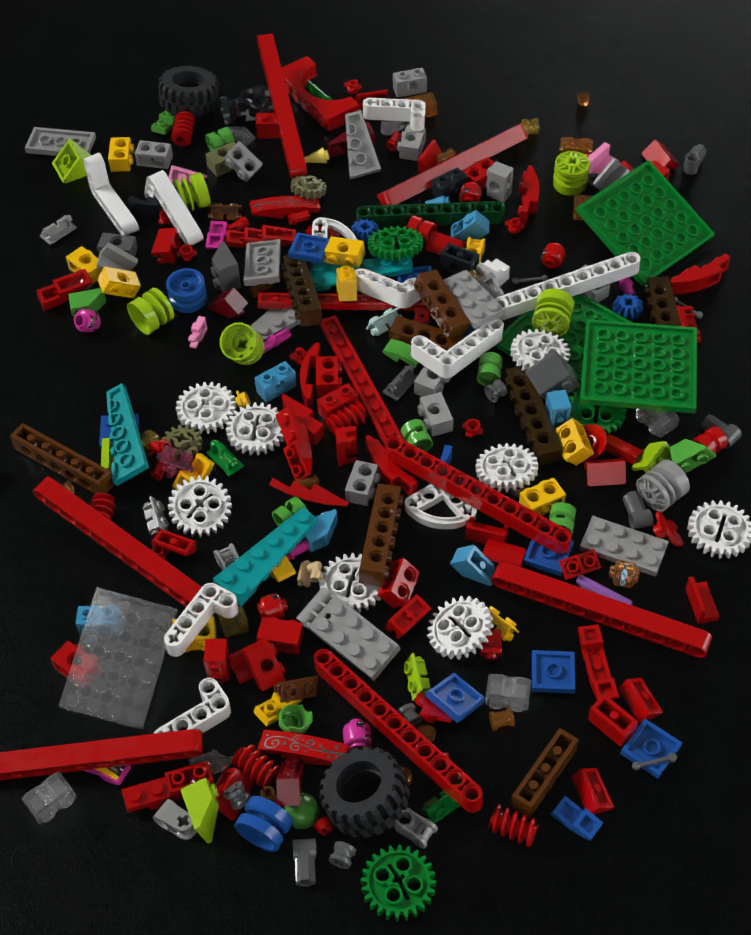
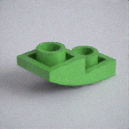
[151,110,176,135]
[382,339,419,368]

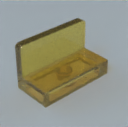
[217,604,249,638]

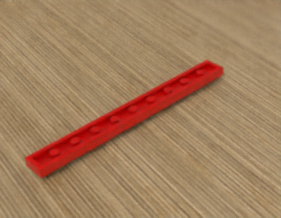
[257,293,427,312]
[320,315,404,446]

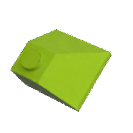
[52,139,91,183]
[180,778,219,843]

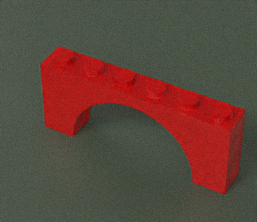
[282,56,360,132]

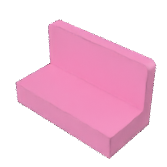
[587,142,619,177]
[168,165,208,184]

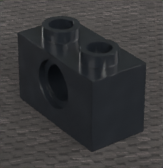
[431,167,468,199]
[440,243,479,276]

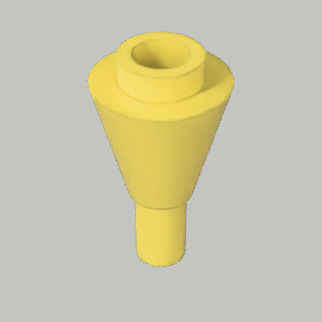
[304,147,329,163]

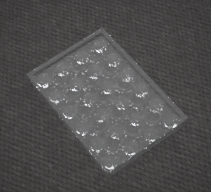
[59,587,178,730]

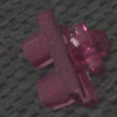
[156,445,194,479]

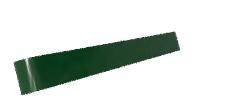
[356,201,506,228]

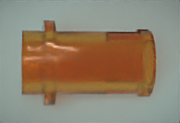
[296,474,320,489]
[260,786,277,804]

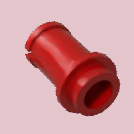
[386,131,401,151]
[288,210,310,225]
[227,216,249,231]
[147,439,171,454]
[150,456,171,481]

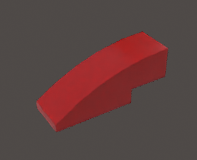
[37,269,92,311]
[282,394,325,445]

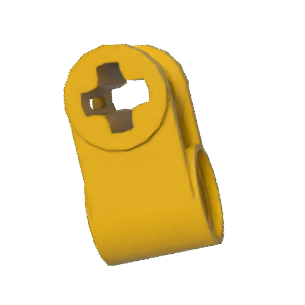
[466,237,485,263]

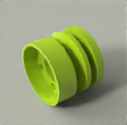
[553,151,590,196]
[173,172,211,211]
[127,287,174,335]
[532,288,574,336]
[220,323,264,365]

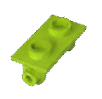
[404,653,431,701]

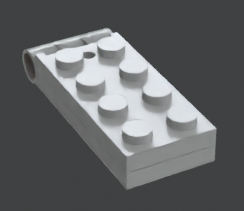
[296,587,400,681]

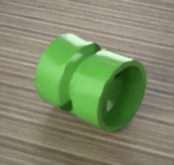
[205,127,235,151]
[477,352,503,386]
[401,419,433,452]
[272,497,307,527]
[549,502,576,536]

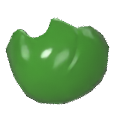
[278,704,313,734]
[284,793,320,829]

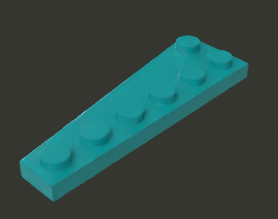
[309,256,413,292]
[106,383,149,486]
[213,507,317,607]

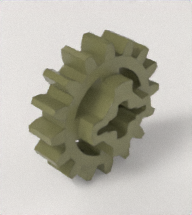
[290,175,327,199]
[162,425,203,462]

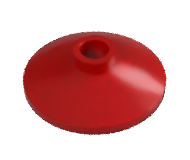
[584,424,607,461]

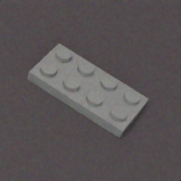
[25,127,96,156]
[244,239,281,286]
[443,270,505,329]
[579,516,669,577]

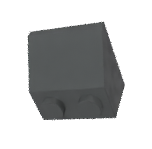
[211,242,241,293]
[525,350,581,401]

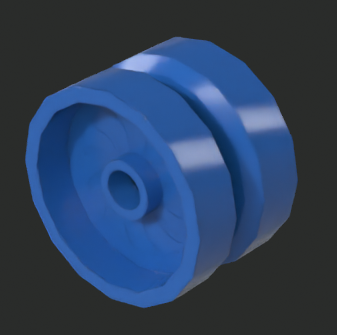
[166,268,207,313]
[234,796,293,852]

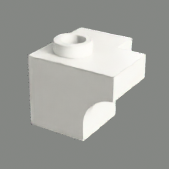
[476,259,510,286]

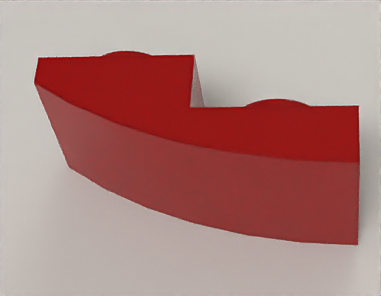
[558,549,602,580]

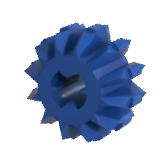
[351,218,379,245]
[613,293,643,322]

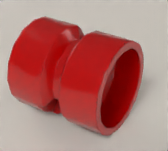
[406,216,437,244]
[692,426,728,453]

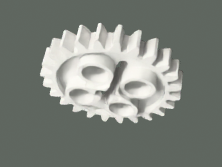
[510,329,570,370]
[176,382,237,434]
[226,402,284,456]
[475,443,538,492]
[168,475,232,538]
[687,500,751,559]
[319,553,381,613]
[427,596,494,660]

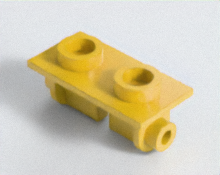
[488,605,519,642]

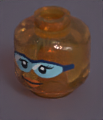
[609,560,640,588]

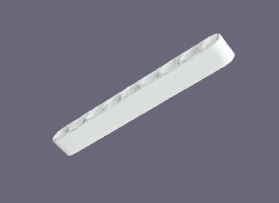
[495,252,640,320]

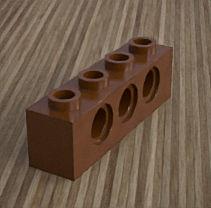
[414,270,471,339]
[389,316,464,351]
[511,728,579,819]

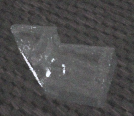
[228,127,255,146]
[189,749,233,776]

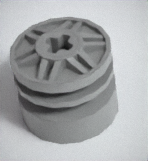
[636,460,690,512]

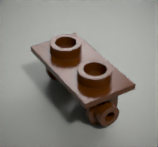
[208,203,243,221]
[274,676,318,703]

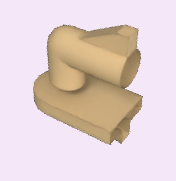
[297,560,323,588]

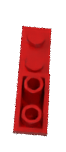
[517,165,539,224]
[670,253,730,294]
[276,406,312,483]
[366,435,418,496]
[121,761,214,813]

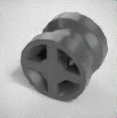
[484,379,508,402]
[397,703,423,727]
[223,782,252,810]
[329,841,356,869]

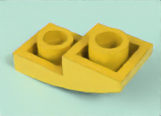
[254,692,302,727]

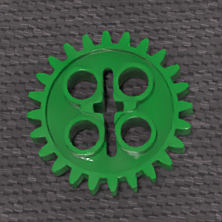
[368,226,423,261]
[568,386,627,436]
[361,844,436,922]

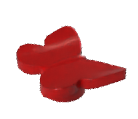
[653,511,684,547]
[415,693,453,723]

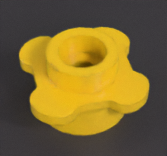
[235,390,251,409]

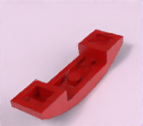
[300,342,321,410]
[578,624,619,701]

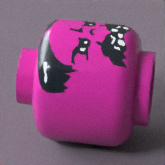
[74,309,101,333]
[343,719,372,750]

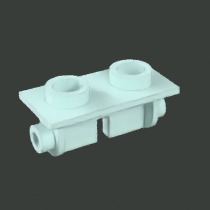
[366,307,403,336]

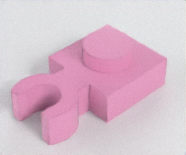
[188,316,207,349]

